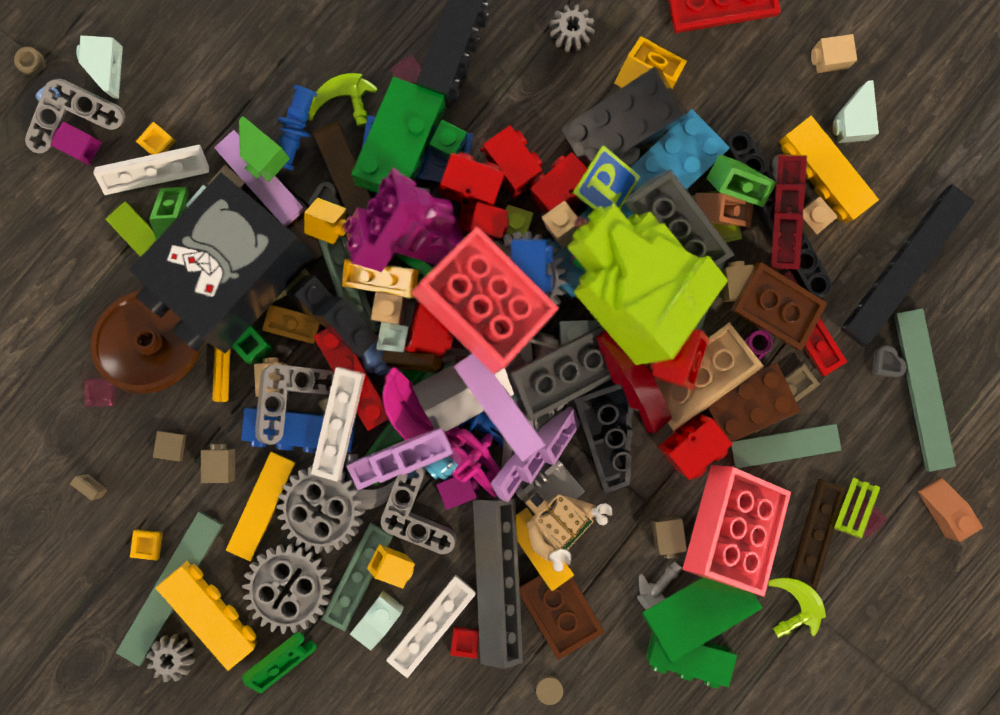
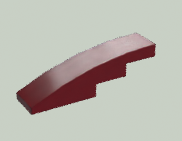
[771,154,807,269]
[596,330,672,434]

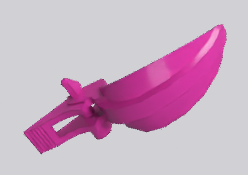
[383,368,501,498]

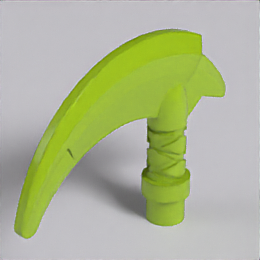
[308,73,378,127]
[768,578,826,638]

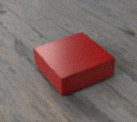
[450,626,479,659]

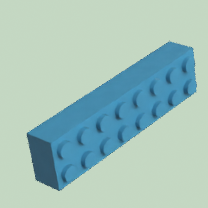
[550,109,730,301]

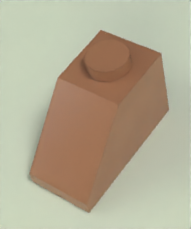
[695,193,753,228]
[918,478,983,542]

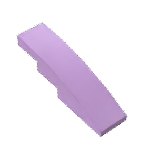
[214,130,306,227]
[454,353,546,462]
[491,407,580,502]
[346,427,454,490]

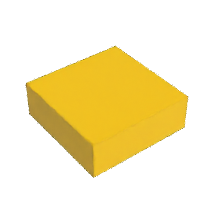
[136,122,176,155]
[130,529,163,561]

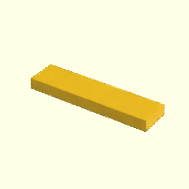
[226,451,297,561]

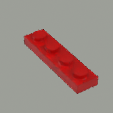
[783,271,847,376]

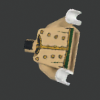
[525,492,612,572]

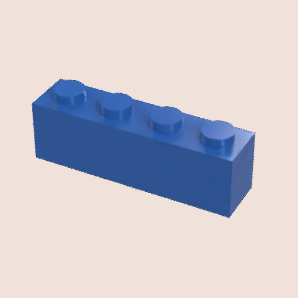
[241,406,357,453]

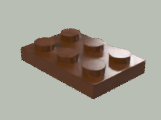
[731,262,828,351]
[707,363,801,442]
[519,574,605,660]

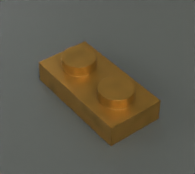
[262,305,321,345]

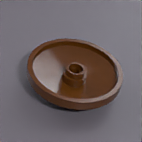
[90,290,201,394]

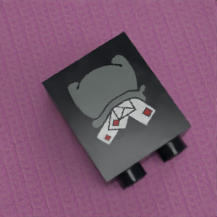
[129,172,315,354]

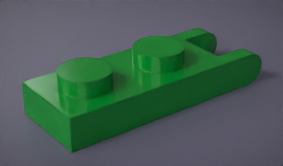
[241,632,317,694]

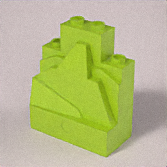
[567,204,728,365]

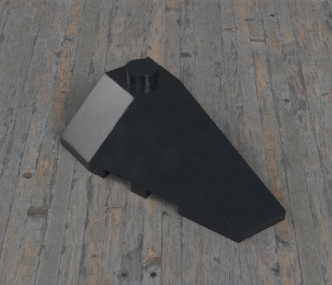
[573,379,634,494]

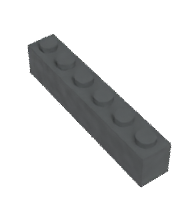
[473,497,523,669]

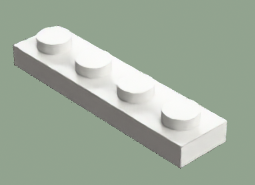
[93,145,209,195]
[311,367,365,481]
[386,575,477,678]

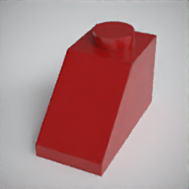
[458,202,509,240]

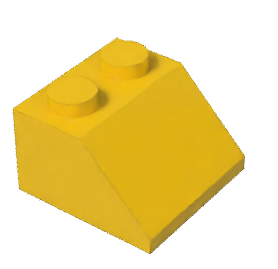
[614,36,687,88]

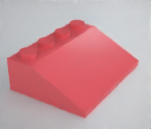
[412,227,559,374]
[682,465,791,597]

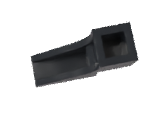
[286,275,379,357]

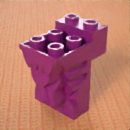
[344,168,464,272]

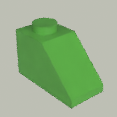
[239,116,290,183]
[706,154,777,207]
[149,187,189,240]

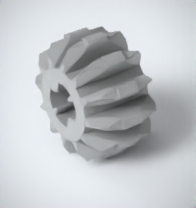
[550,4,595,52]
[146,634,195,682]

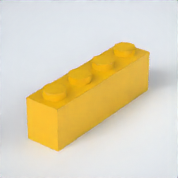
[779,116,879,224]
[156,561,257,671]

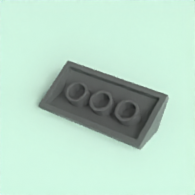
[625,169,734,266]
[510,325,612,421]
[412,351,526,432]

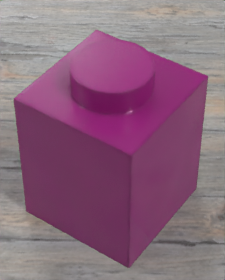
[50,122,102,166]
[436,476,480,510]

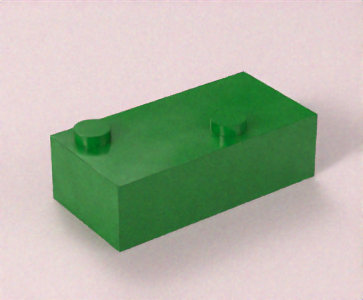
[352,76,446,193]

